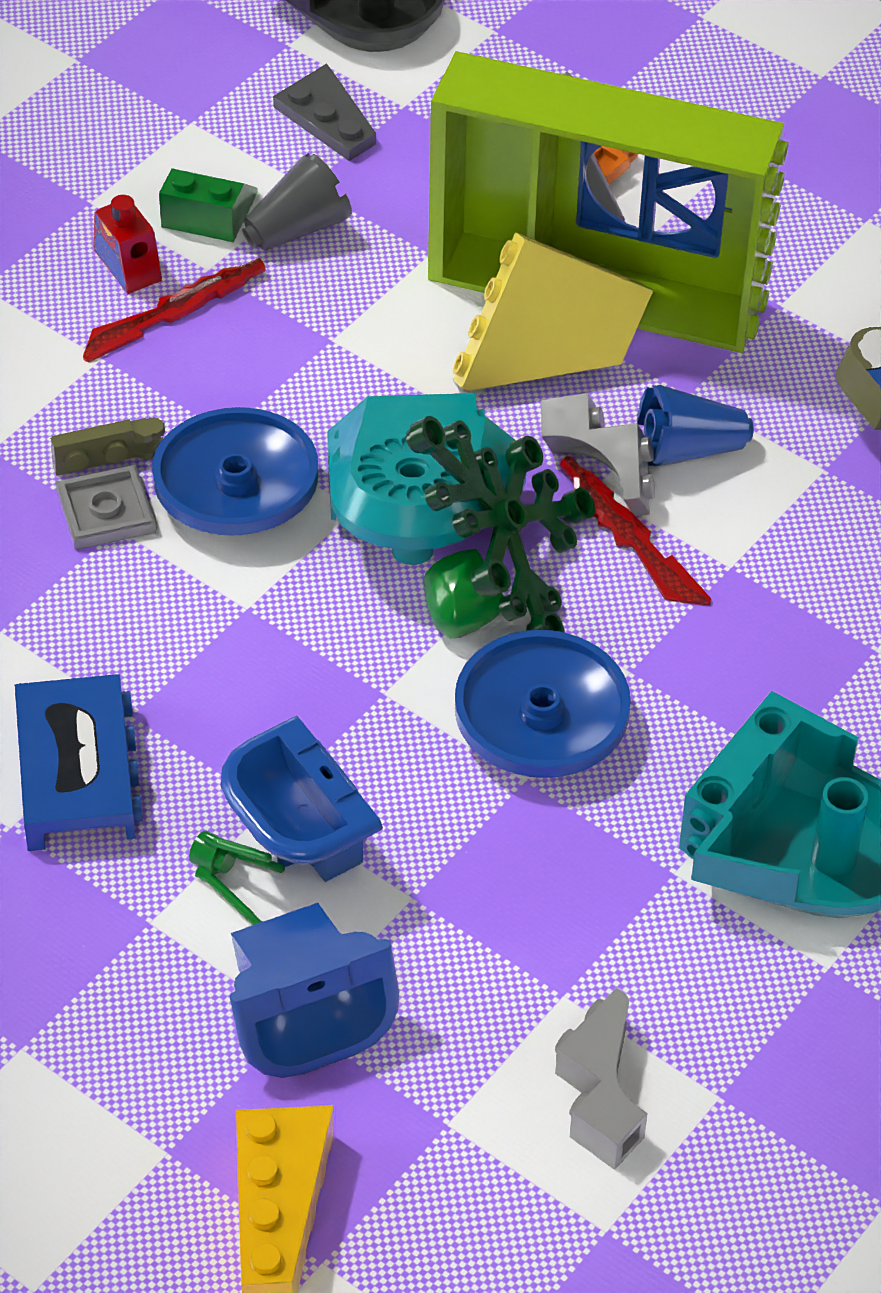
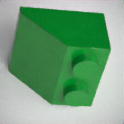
[159,168,258,243]

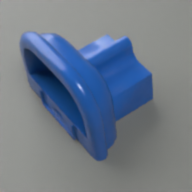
[220,715,383,882]
[229,902,399,1078]

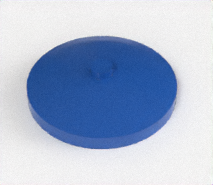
[152,407,319,536]
[454,630,631,778]

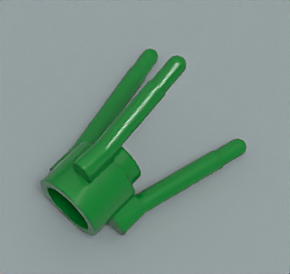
[189,830,285,925]

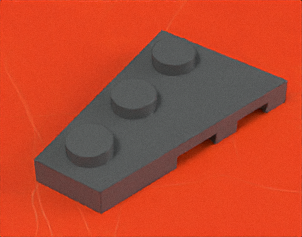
[273,63,376,161]

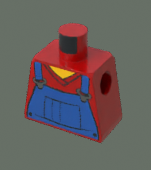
[93,194,162,295]

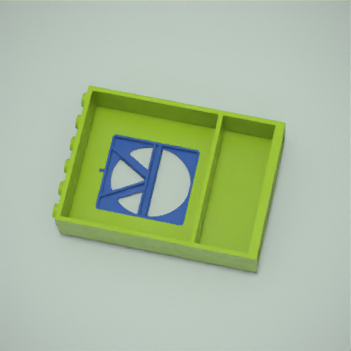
[428,51,789,353]

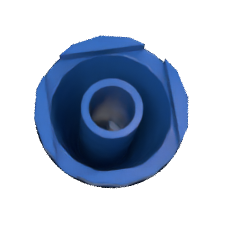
[637,385,754,467]

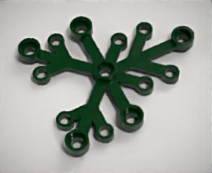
[406,416,595,633]

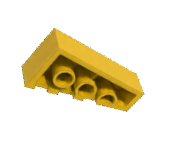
[236,1105,334,1293]

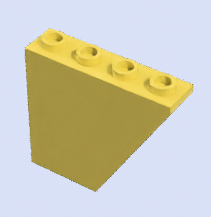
[453,232,653,391]

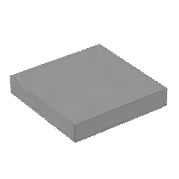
[55,465,156,550]

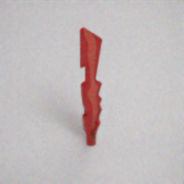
[83,258,266,362]
[559,456,711,606]

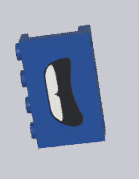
[14,674,143,851]

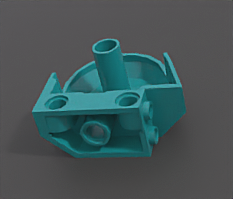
[327,393,526,565]
[679,691,881,918]

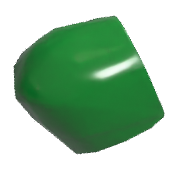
[423,549,504,639]

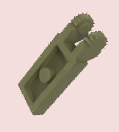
[50,417,165,476]

